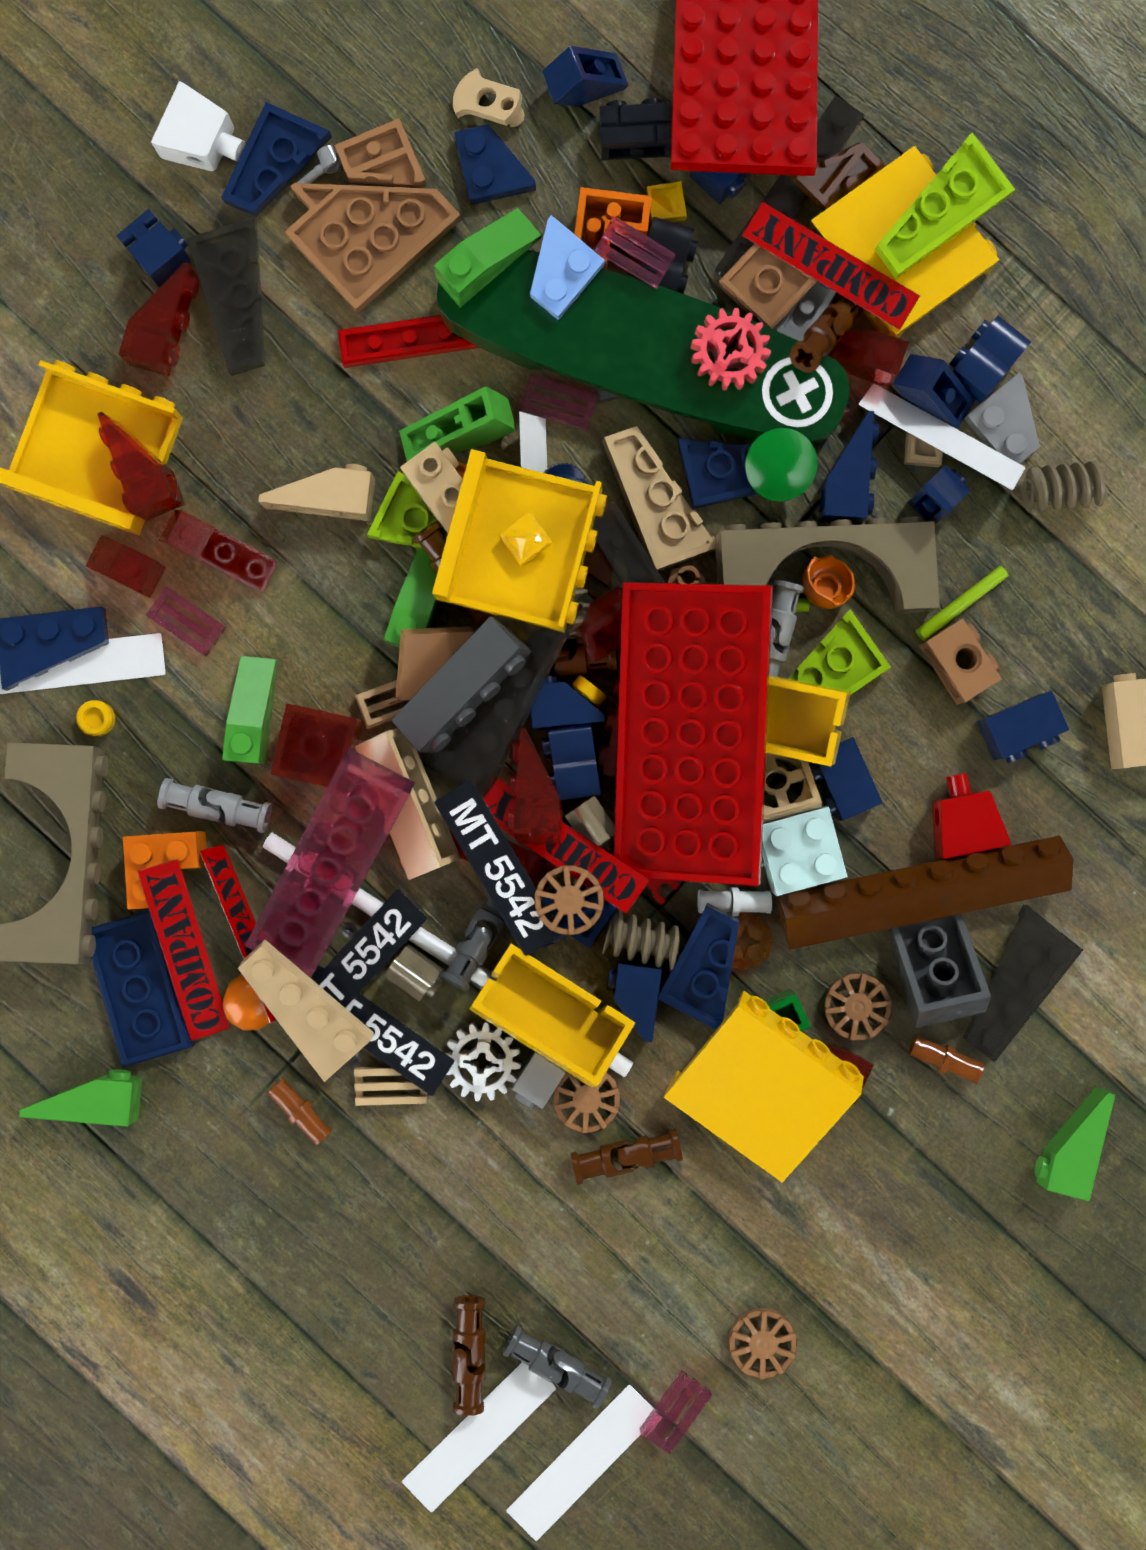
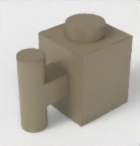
[565,796,615,850]
[384,944,444,1001]

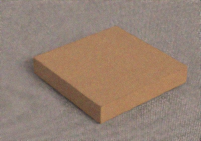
[717,243,818,329]
[396,626,475,701]

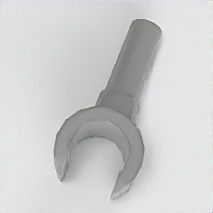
[297,145,341,183]

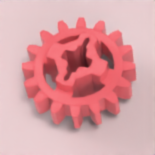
[690,308,771,391]

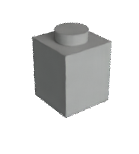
[512,1051,566,1109]

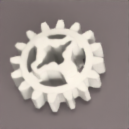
[445,1021,521,1101]

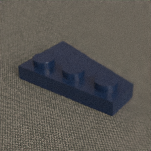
[658,903,740,1029]

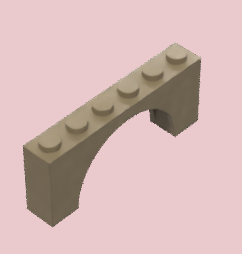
[715,517,940,614]
[0,743,108,964]

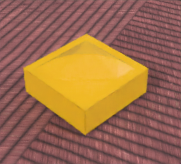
[646,181,687,224]
[500,512,552,565]

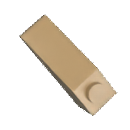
[258,464,375,521]

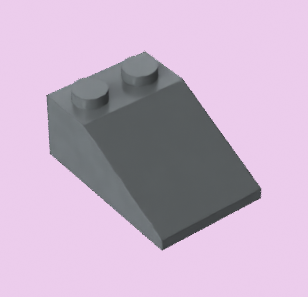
[889,914,991,1028]

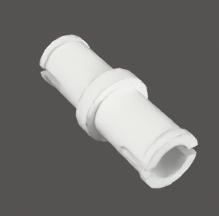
[697,888,772,916]

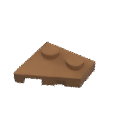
[334,118,427,188]

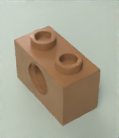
[919,619,1002,705]

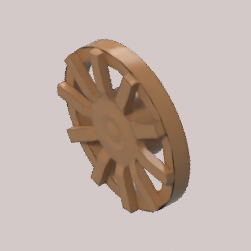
[535,865,604,935]
[823,973,892,1041]
[553,1072,620,1133]
[728,1308,797,1380]

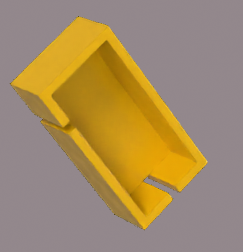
[766,675,851,767]
[469,944,635,1088]

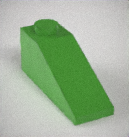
[434,208,542,308]
[399,386,517,461]
[384,548,440,648]
[222,656,277,765]
[19,1069,142,1127]
[1035,1087,1115,1201]

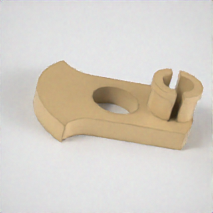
[453,68,525,127]

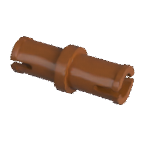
[908,1034,985,1084]
[266,1077,332,1146]

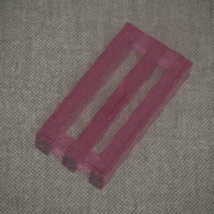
[594,216,676,289]
[520,374,598,431]
[146,586,227,657]
[639,1370,712,1454]

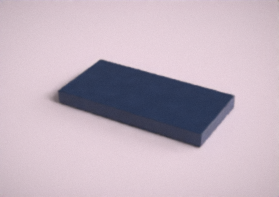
[91,910,194,1068]

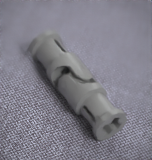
[769,579,804,677]
[157,778,272,833]

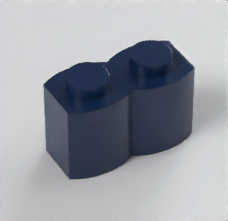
[949,315,1031,403]
[542,723,601,801]

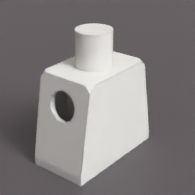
[151,81,245,171]

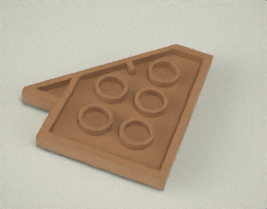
[284,183,461,314]

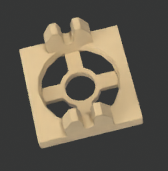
[763,753,822,824]

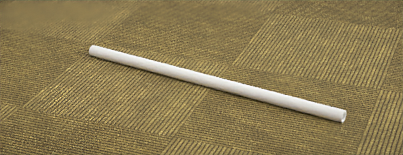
[262,832,634,1077]

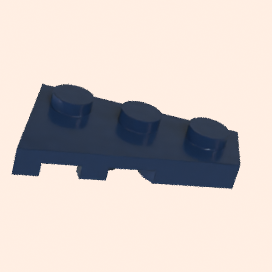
[221,102,332,217]
[677,438,758,509]
[0,606,109,691]

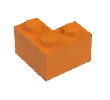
[574,187,652,269]
[123,831,207,909]

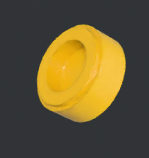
[572,675,607,707]
[76,700,116,736]

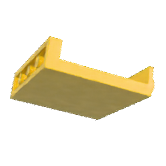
[808,146,1000,346]
[0,360,183,536]
[432,449,607,633]
[664,990,864,1183]

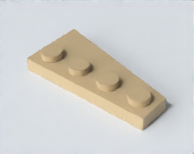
[602,426,715,573]
[238,940,374,1082]

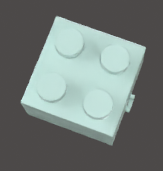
[761,806,847,896]

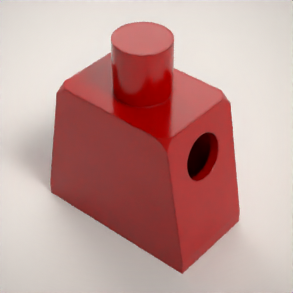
[932,773,1011,859]

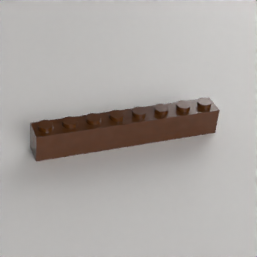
[778,835,1074,950]

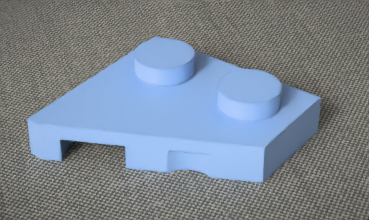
[530,215,605,320]

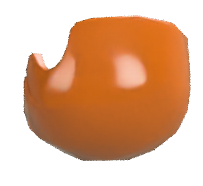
[801,554,855,609]
[223,974,270,1031]

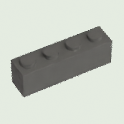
[391,616,531,752]

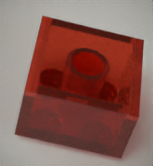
[271,703,363,791]

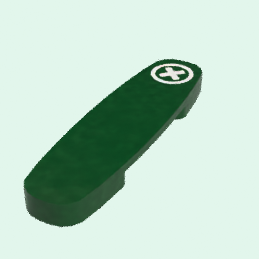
[437,250,850,447]

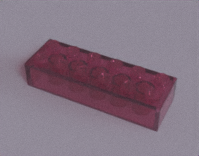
[245,748,415,978]

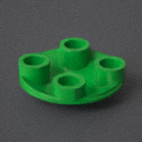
[745,428,817,501]

